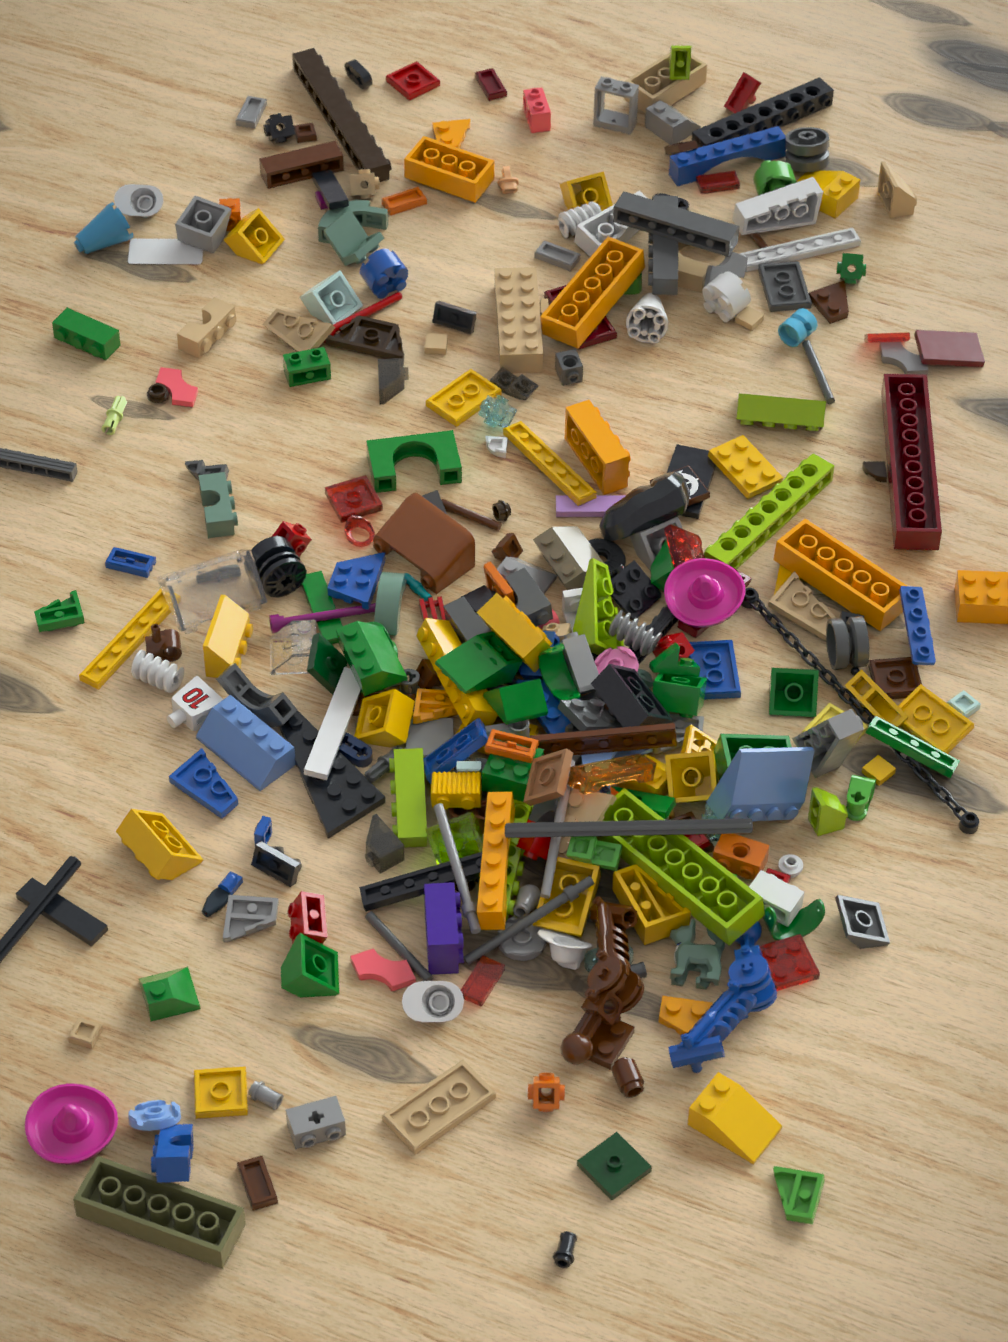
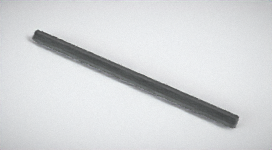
[505,818,753,838]

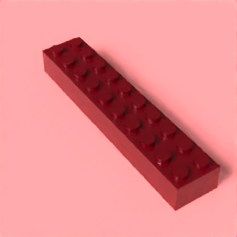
[881,374,942,550]

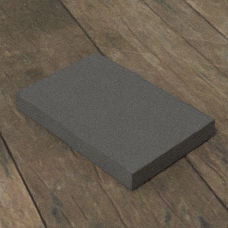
[758,261,812,312]

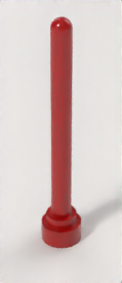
[324,292,402,343]

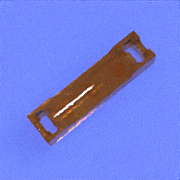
[567,754,657,794]

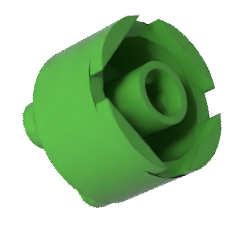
[753,160,797,196]

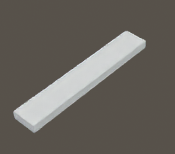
[739,228,861,272]
[304,667,361,780]

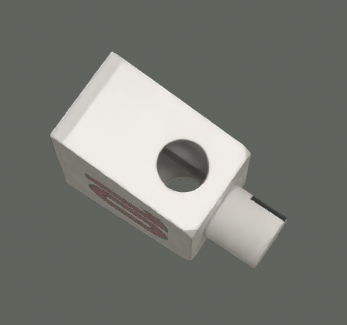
[167,676,223,731]

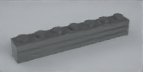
[0,448,78,482]

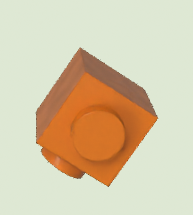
[219,198,241,231]

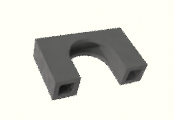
[443,567,553,644]

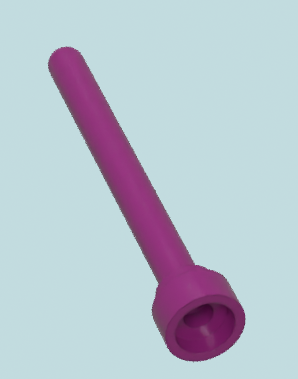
[269,603,376,634]

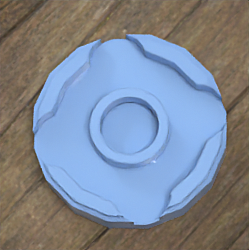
[128,1100,181,1131]

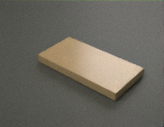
[382,1060,496,1155]

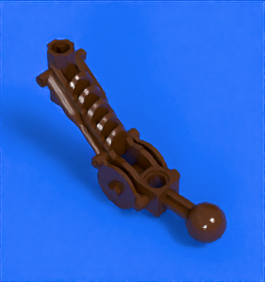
[561,897,644,1065]

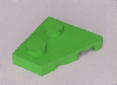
[773,1166,825,1224]

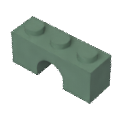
[198,472,238,538]

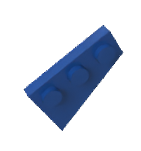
[169,748,238,819]

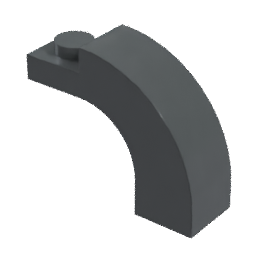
[216,663,297,728]

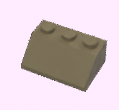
[533,526,610,590]

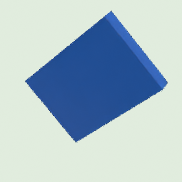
[688,640,741,700]
[423,718,488,784]

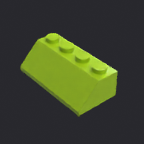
[736,393,826,431]

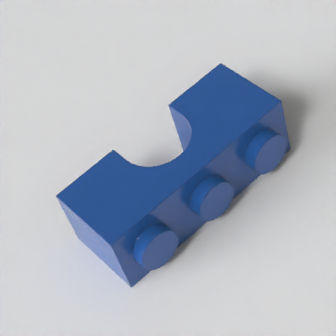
[151,1124,194,1183]

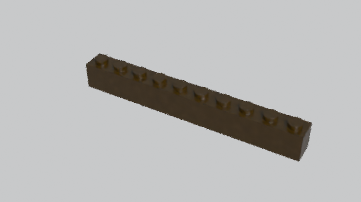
[292,48,392,186]

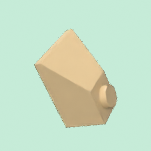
[877,161,917,219]

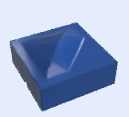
[254,816,272,845]

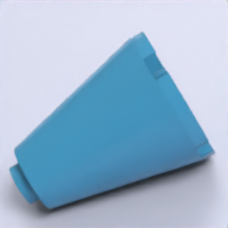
[74,202,134,254]

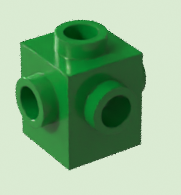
[836,253,867,284]

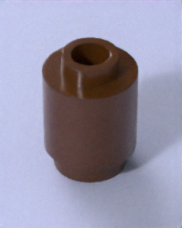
[611,1057,644,1098]

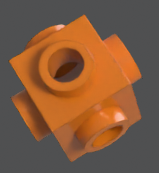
[528,1072,565,1112]

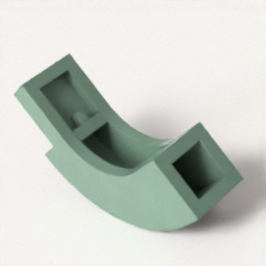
[318,200,388,244]
[374,572,407,635]

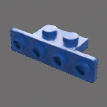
[899,586,936,665]

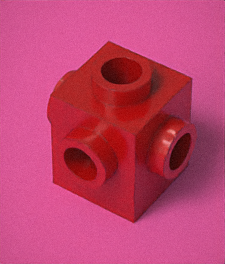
[271,521,312,557]
[652,632,695,661]

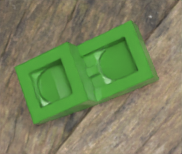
[566,836,623,871]

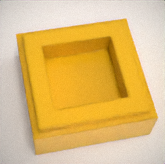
[861,755,896,786]

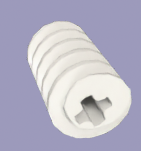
[558,202,602,238]
[131,649,184,693]

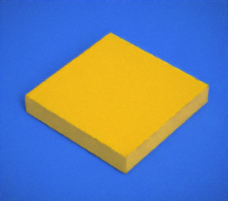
[194,1066,248,1119]

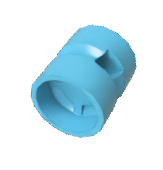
[778,308,818,347]

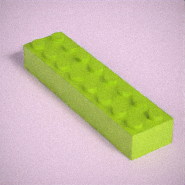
[596,788,765,946]

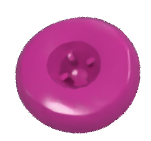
[664,558,745,628]
[25,1084,118,1165]

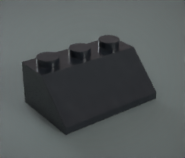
[591,664,674,728]

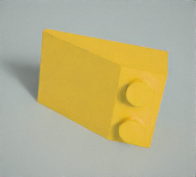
[796,170,861,219]
[533,857,601,937]
[687,1072,782,1165]

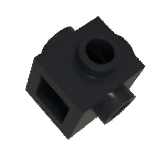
[263,113,295,143]

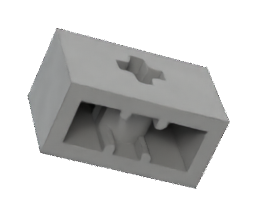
[286,1096,346,1149]

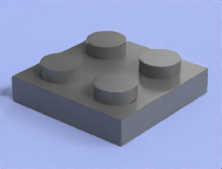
[558,699,622,731]

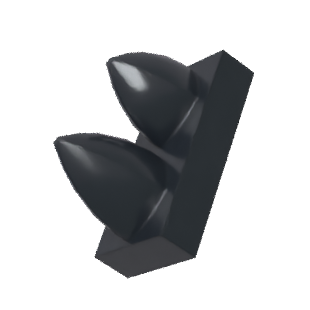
[432,300,477,334]
[251,841,302,887]

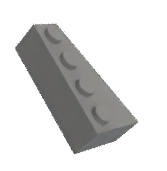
[792,709,864,778]

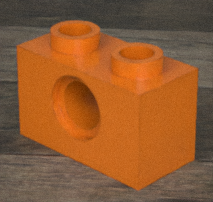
[713,834,770,880]

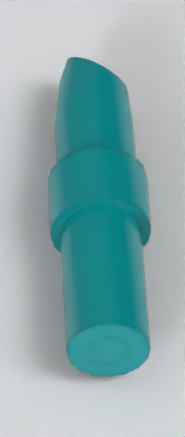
[404,573,433,602]

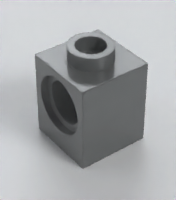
[555,349,583,386]

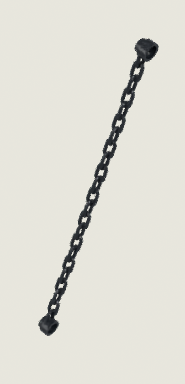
[741,588,979,834]

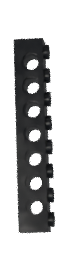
[692,77,834,148]

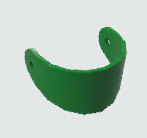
[538,643,580,701]
[762,899,825,942]

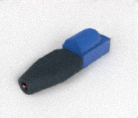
[202,871,243,917]

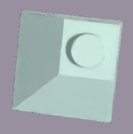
[300,270,363,324]

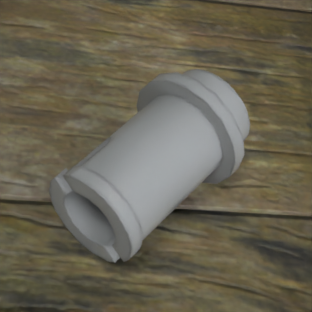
[248,1081,284,1110]

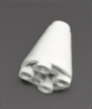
[626,293,668,344]

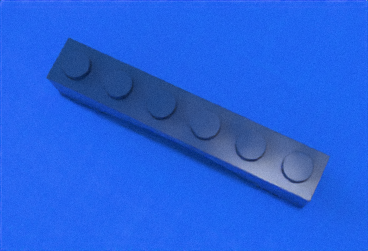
[669,126,786,187]

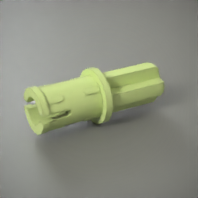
[101,396,127,435]

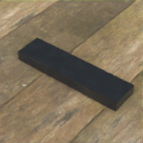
[311,169,349,210]
[16,878,108,946]

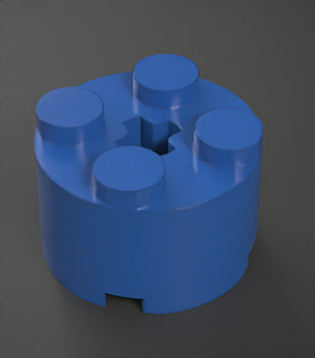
[360,249,408,299]

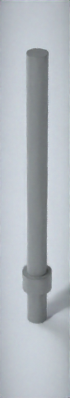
[540,760,575,898]
[434,803,481,934]

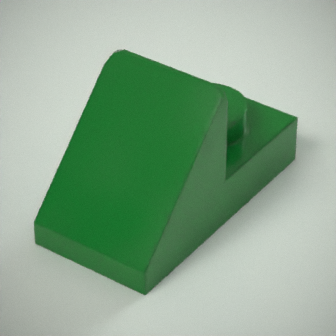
[649,643,700,677]

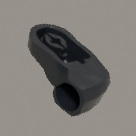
[599,471,690,541]

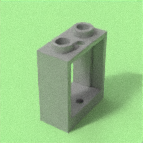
[593,76,639,135]

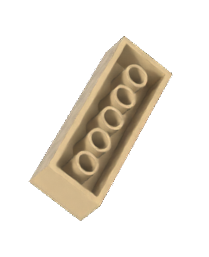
[494,267,543,374]

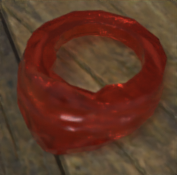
[344,516,375,547]

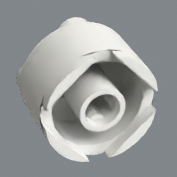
[702,271,751,322]

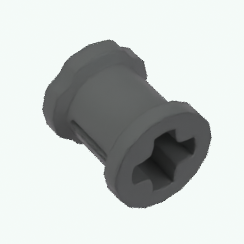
[399,669,420,698]

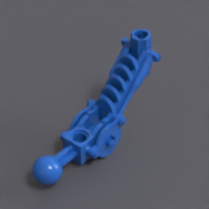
[669,921,777,1073]

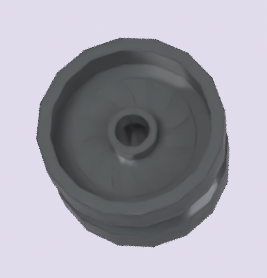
[785,127,829,172]
[826,616,870,670]

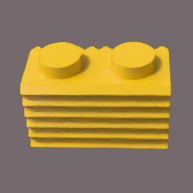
[431,771,482,809]

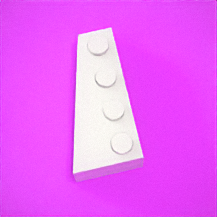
[732,177,823,235]
[574,191,647,257]

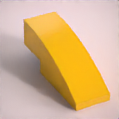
[844,669,909,727]

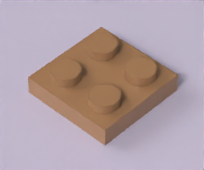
[523,748,573,806]

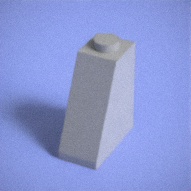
[559,632,599,695]

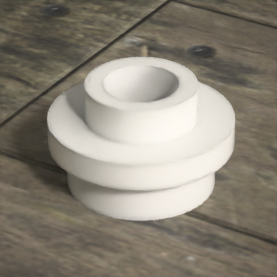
[778,854,803,878]

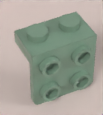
[323,210,384,266]

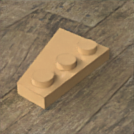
[768,572,836,641]

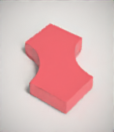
[156,367,198,407]
[350,948,416,992]

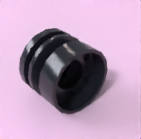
[247,536,307,598]

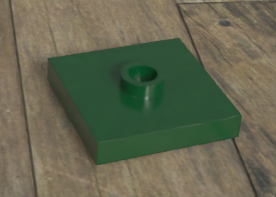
[307,633,347,695]
[577,1132,652,1200]

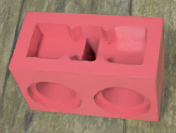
[523,87,551,133]

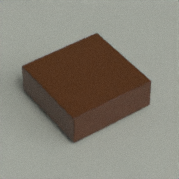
[294,123,317,143]

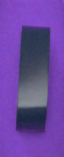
[338,732,373,768]

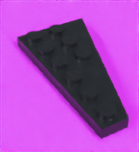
[279,711,386,839]

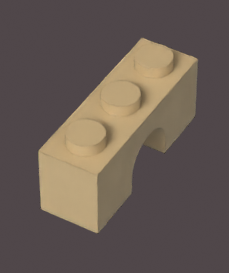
[177,297,236,358]

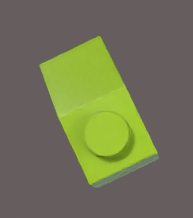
[669,45,692,80]
[808,787,848,837]

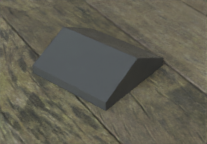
[835,895,890,949]

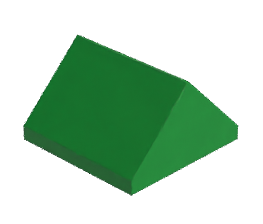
[769,667,819,717]
[483,679,548,725]

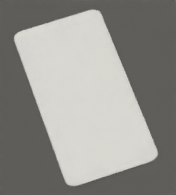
[128,239,203,264]

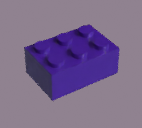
[424,882,464,975]

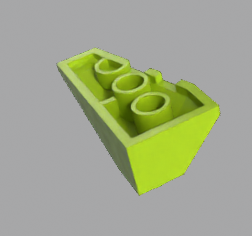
[573,558,624,655]

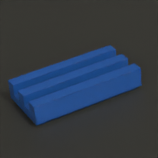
[105,547,156,578]

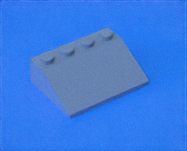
[706,747,815,822]

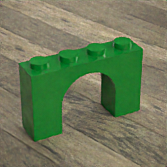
[366,430,462,493]

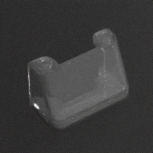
[157,549,267,634]

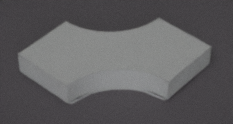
[704,251,748,286]
[879,342,928,376]

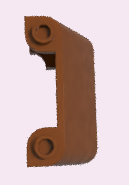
[373,493,475,595]

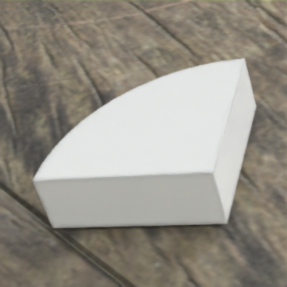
[486,436,507,458]

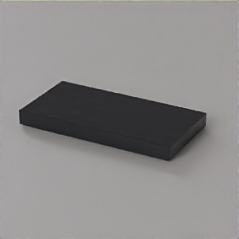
[667,444,716,519]

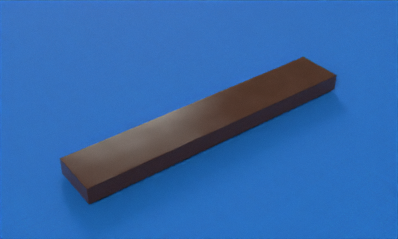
[530,723,677,755]

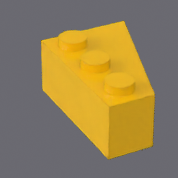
[612,864,691,945]

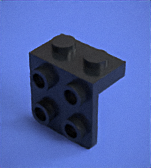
[611,560,662,620]

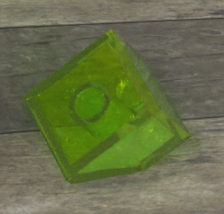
[425,812,484,865]

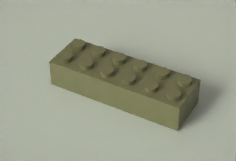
[73,1156,246,1269]

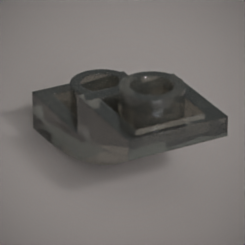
[490,367,539,400]

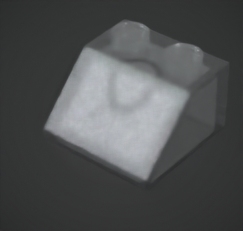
[270,620,316,675]

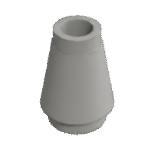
[513,884,541,918]

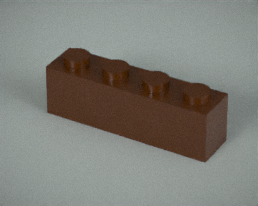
[259,141,344,189]

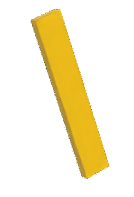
[503,421,597,506]
[79,587,181,690]

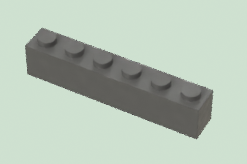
[613,191,739,257]
[648,195,678,295]

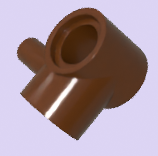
[145,624,182,662]

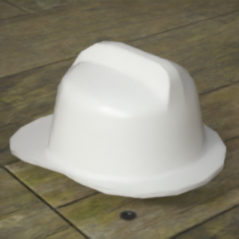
[114,184,164,217]
[537,929,592,970]
[402,981,464,1022]

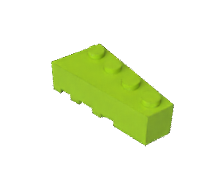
[389,748,427,848]

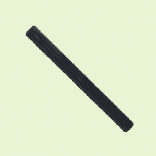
[0,856,81,963]

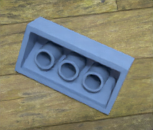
[196,695,296,791]

